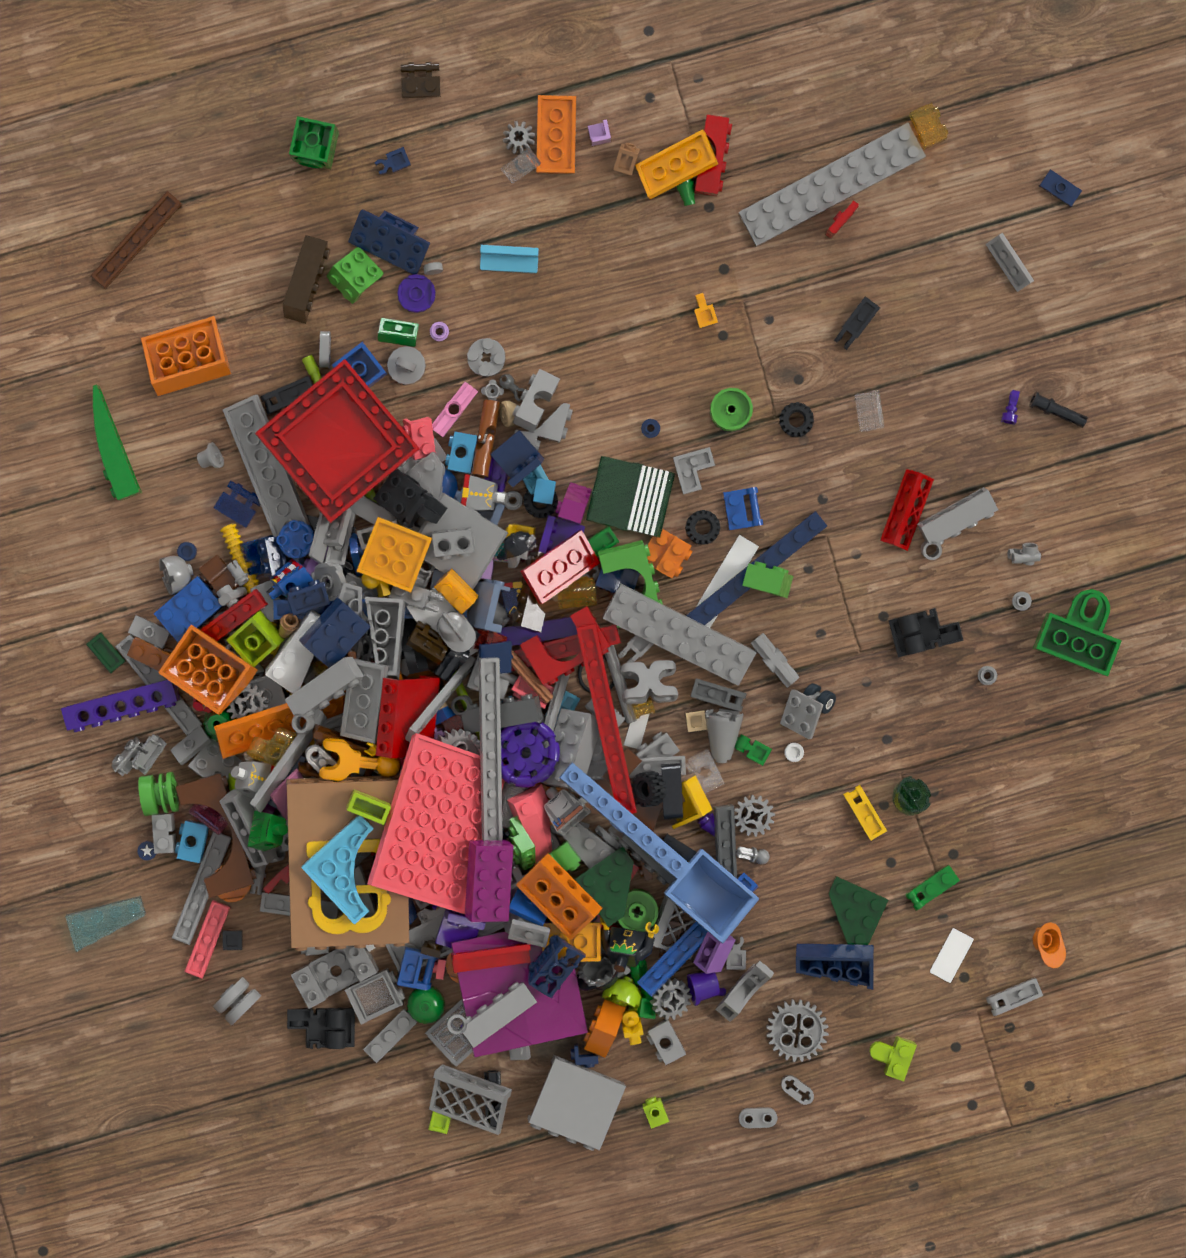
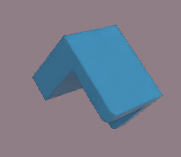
[533,478,556,505]

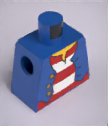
[266,559,313,600]

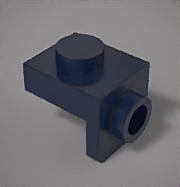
[571,1043,599,1068]

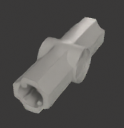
[751,633,800,687]

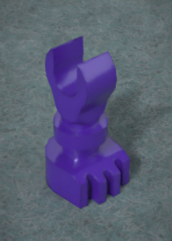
[1001,390,1020,425]

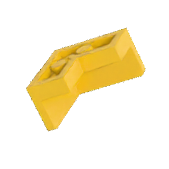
[672,775,713,829]

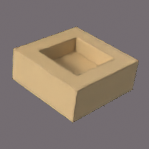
[685,711,707,732]

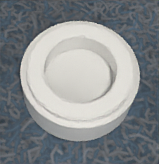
[784,743,804,762]

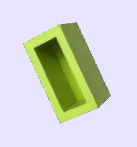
[346,789,391,825]

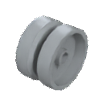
[212,977,262,1026]

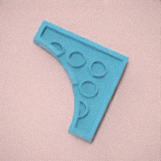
[301,815,373,925]

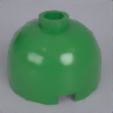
[407,986,445,1024]

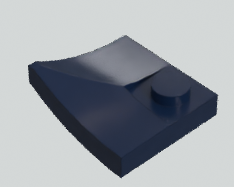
[595,567,640,594]

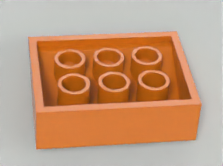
[141,316,231,396]
[158,625,258,715]

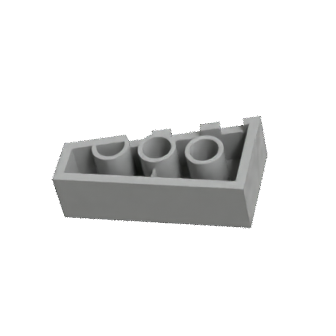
[365,597,406,680]
[562,822,634,869]

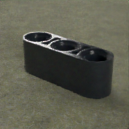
[661,763,683,820]

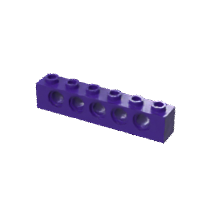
[61,679,181,732]

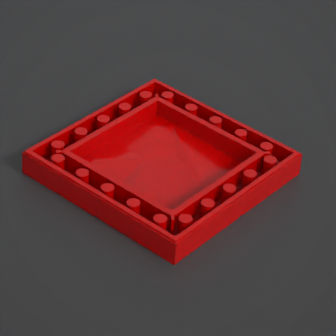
[255,359,420,524]

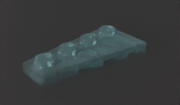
[65,896,146,952]

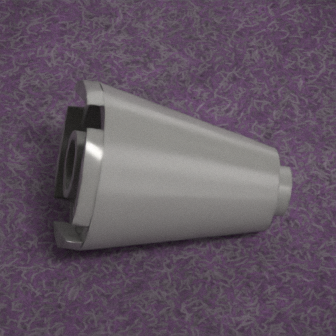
[705,709,743,763]

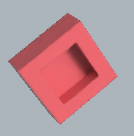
[433,958,447,980]

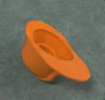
[1033,922,1066,968]

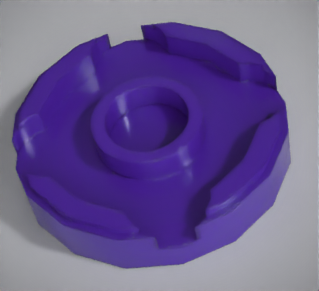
[397,274,436,313]

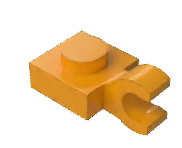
[694,293,718,328]

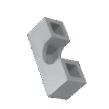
[512,369,560,433]

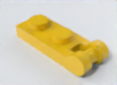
[843,785,887,841]

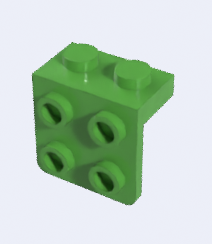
[326,247,383,304]

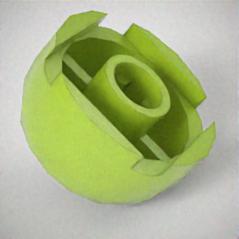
[601,977,641,1011]

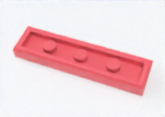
[185,900,231,979]

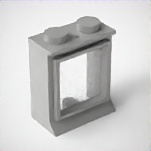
[345,968,405,1025]

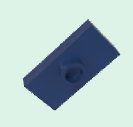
[1039,169,1082,207]

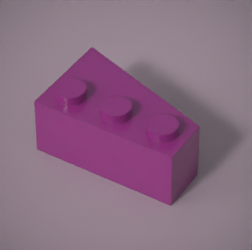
[556,482,592,525]

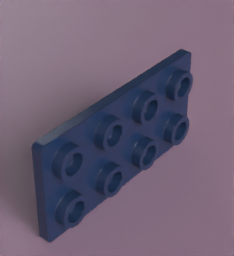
[348,209,430,275]

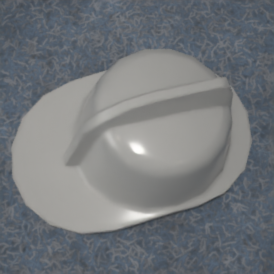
[437,611,476,652]

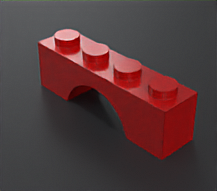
[695,114,732,197]

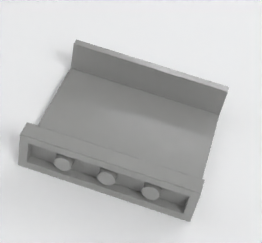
[527,1055,626,1151]

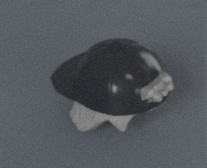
[497,531,537,568]

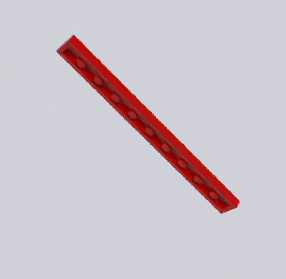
[576,623,637,814]

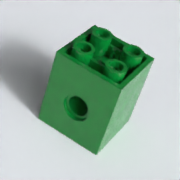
[289,116,339,170]

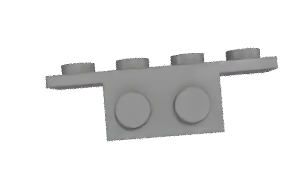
[309,509,352,563]

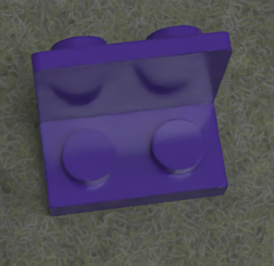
[539,515,585,554]
[435,909,486,948]

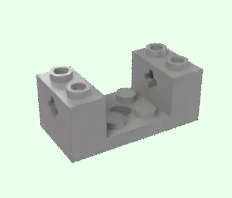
[291,946,379,1009]

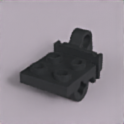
[373,469,447,528]
[888,608,964,657]
[401,618,428,674]
[287,1008,355,1049]

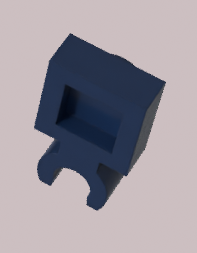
[375,147,411,175]

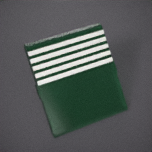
[586,456,675,538]

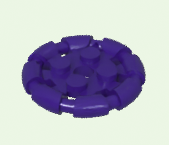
[501,722,560,788]

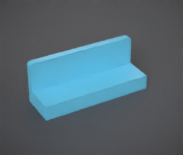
[480,245,539,273]

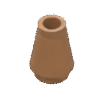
[279,613,299,638]

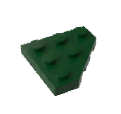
[575,847,634,927]
[828,876,888,945]

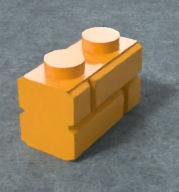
[434,568,479,614]

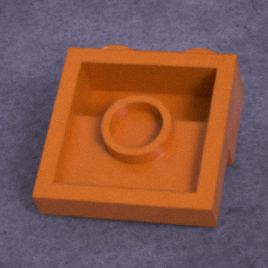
[647,527,693,579]

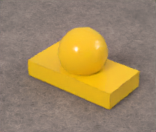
[362,574,391,598]

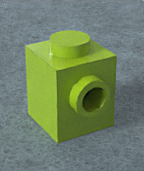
[643,1096,669,1129]

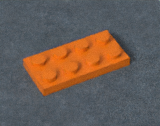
[536,95,576,174]

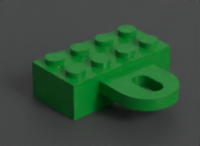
[1033,589,1122,676]

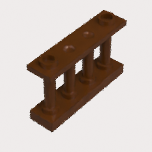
[298,724,379,778]

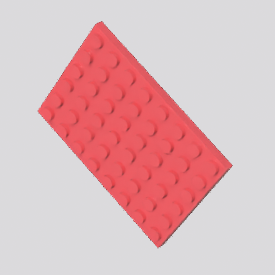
[367,733,506,914]

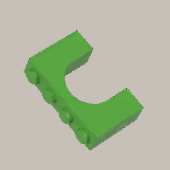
[598,540,663,628]

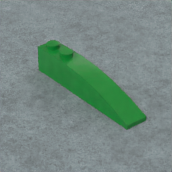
[93,384,142,501]

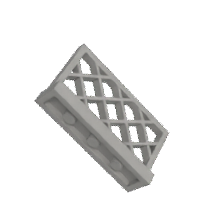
[651,885,696,960]
[429,1064,512,1135]

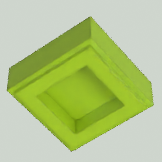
[428,1111,451,1134]

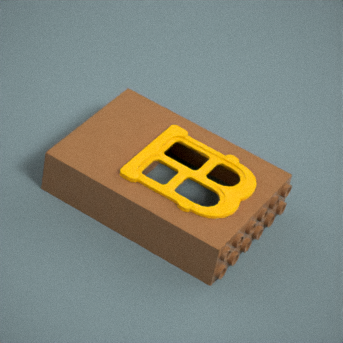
[286,775,409,951]

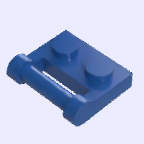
[723,487,764,531]
[397,947,438,990]

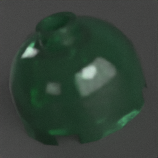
[892,776,931,816]

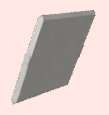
[419,492,508,590]

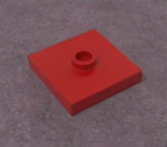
[825,201,859,239]

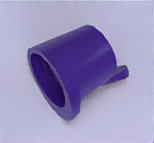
[687,972,726,1006]

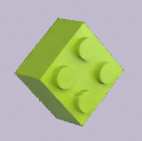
[227,611,286,667]

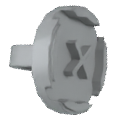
[387,346,426,385]

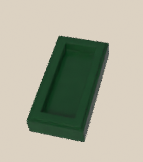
[86,632,126,674]

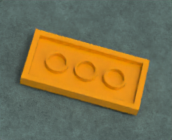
[635,129,718,200]

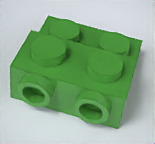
[508,816,535,870]

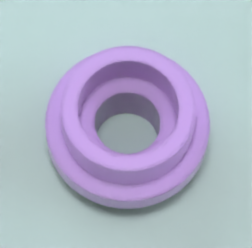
[430,322,449,341]

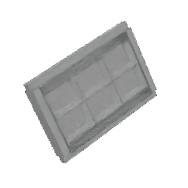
[425,999,472,1067]

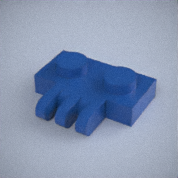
[349,533,363,577]

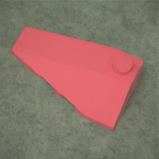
[507,783,552,866]

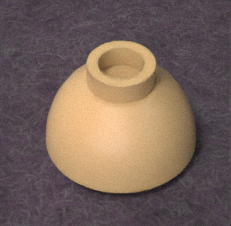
[499,401,516,427]

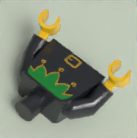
[600,917,659,972]

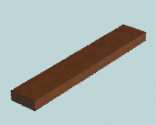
[91,191,183,289]

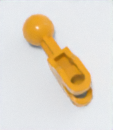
[319,738,401,781]

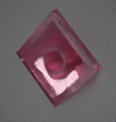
[188,804,229,835]

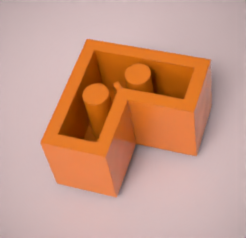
[583,999,626,1058]

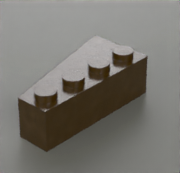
[283,235,330,324]

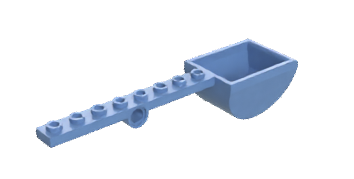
[559,763,759,944]

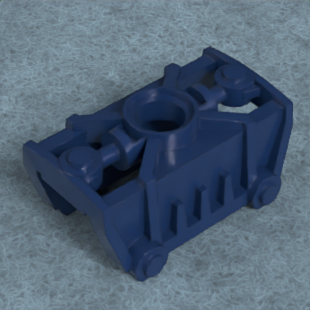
[528,935,586,998]

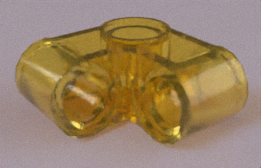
[246,727,297,766]

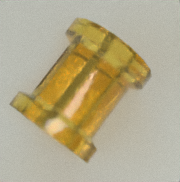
[632,697,655,719]

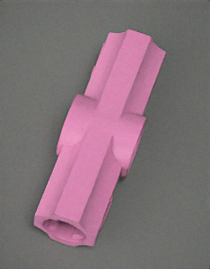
[432,382,478,437]

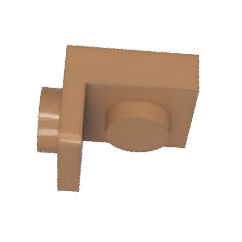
[613,143,640,176]

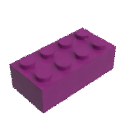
[465,840,514,922]

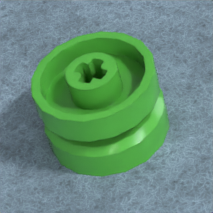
[710,388,753,432]
[618,888,658,932]

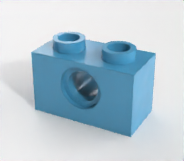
[445,432,478,474]
[175,820,210,863]

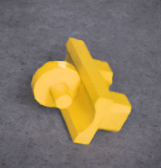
[622,1010,644,1045]

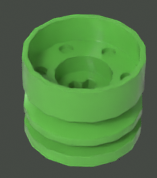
[138,772,179,816]

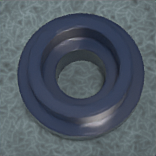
[641,419,660,438]

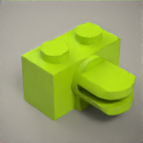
[869,1036,917,1081]

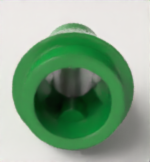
[676,178,695,206]

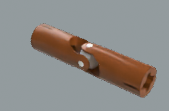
[471,400,500,478]

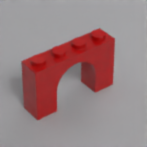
[520,606,610,686]

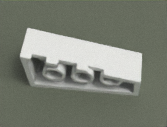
[265,610,321,694]

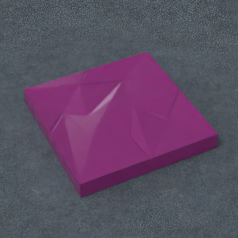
[451,921,588,1057]

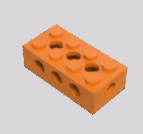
[516,853,603,941]

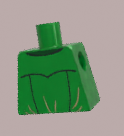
[247,811,288,851]

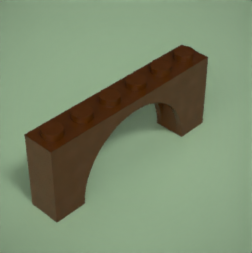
[176,772,257,898]

